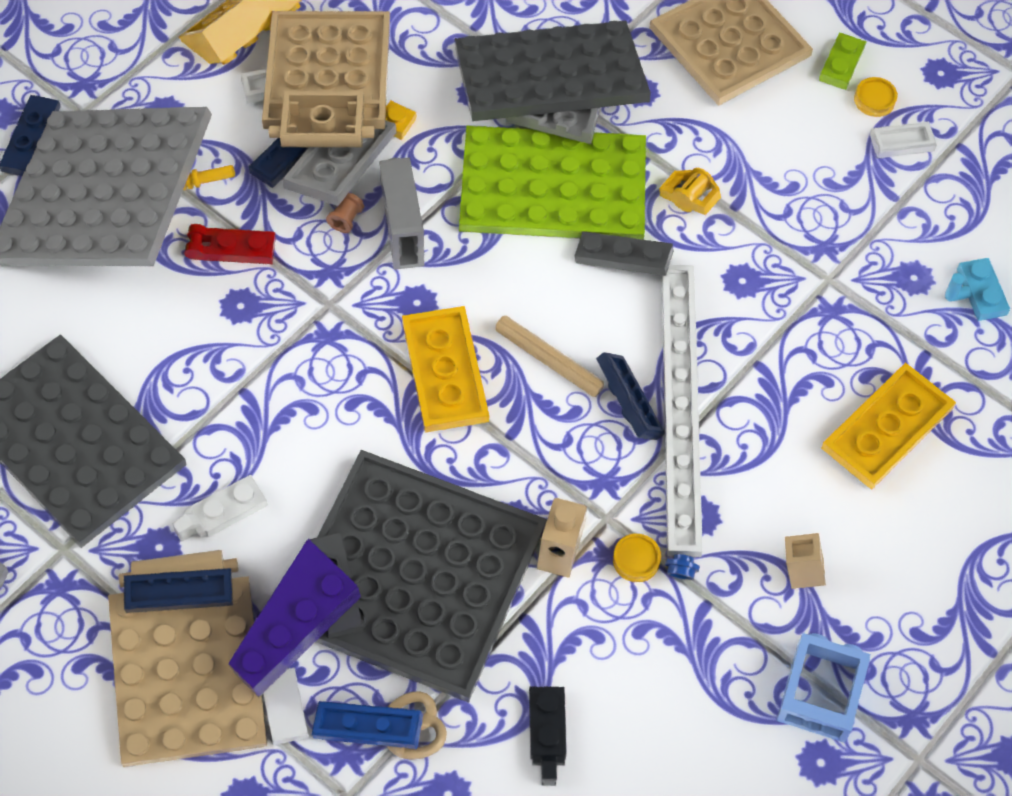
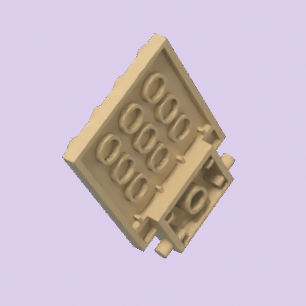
[262,11,390,148]
[108,550,268,767]

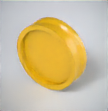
[854,77,898,117]
[613,533,661,582]

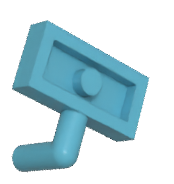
[945,257,1010,321]

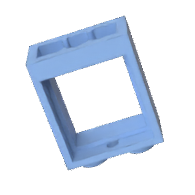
[776,633,871,743]

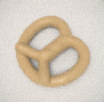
[387,691,447,760]

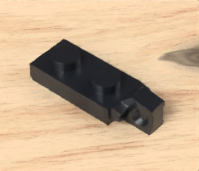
[529,687,567,786]

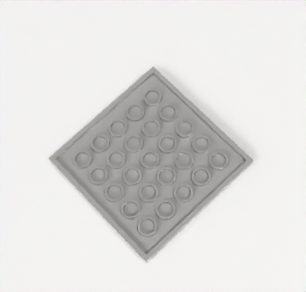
[0,106,212,266]

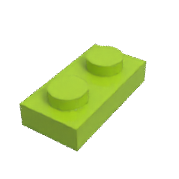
[819,32,867,90]

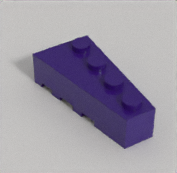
[228,538,361,697]

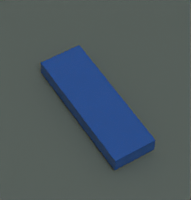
[311,701,424,749]

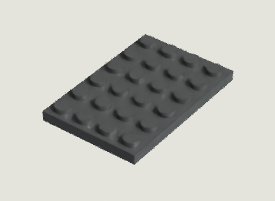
[454,20,651,122]
[0,334,187,548]

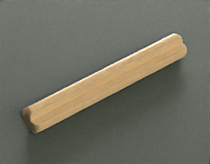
[495,315,604,397]

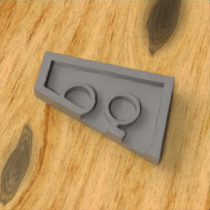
[506,108,599,144]

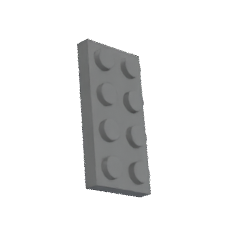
[283,120,396,206]

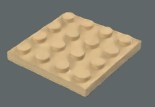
[649,0,813,106]

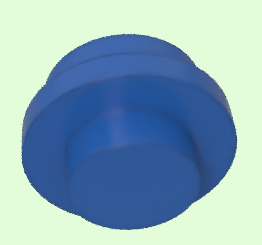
[665,554,700,580]

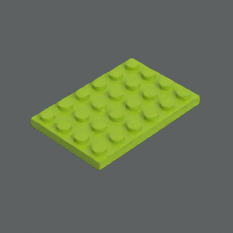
[459,125,646,240]

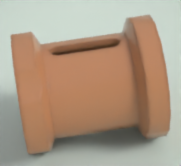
[326,193,365,233]

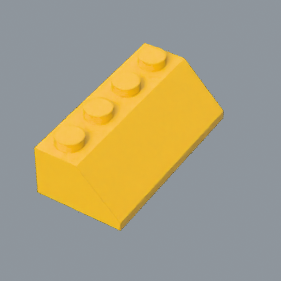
[178,0,302,65]

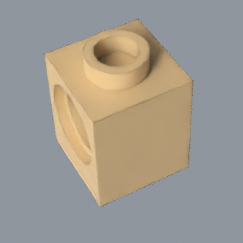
[785,533,826,589]

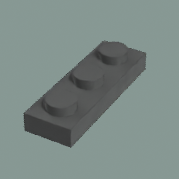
[574,232,674,276]

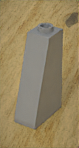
[379,157,425,270]

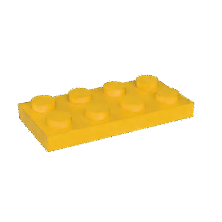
[402,306,490,433]
[821,362,956,490]

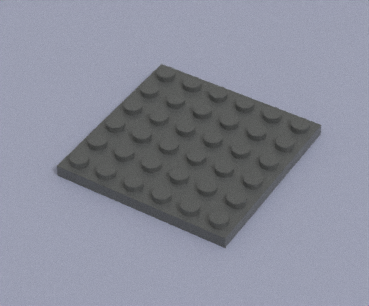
[316,449,547,703]

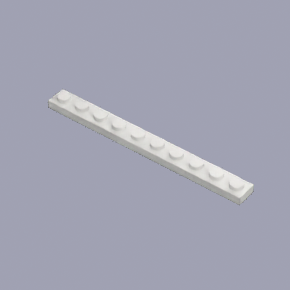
[662,264,703,557]

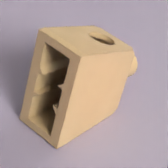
[537,498,587,578]

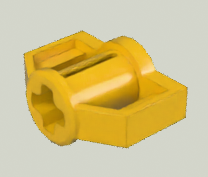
[659,167,721,216]

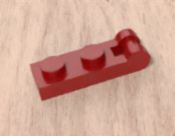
[184,223,276,265]

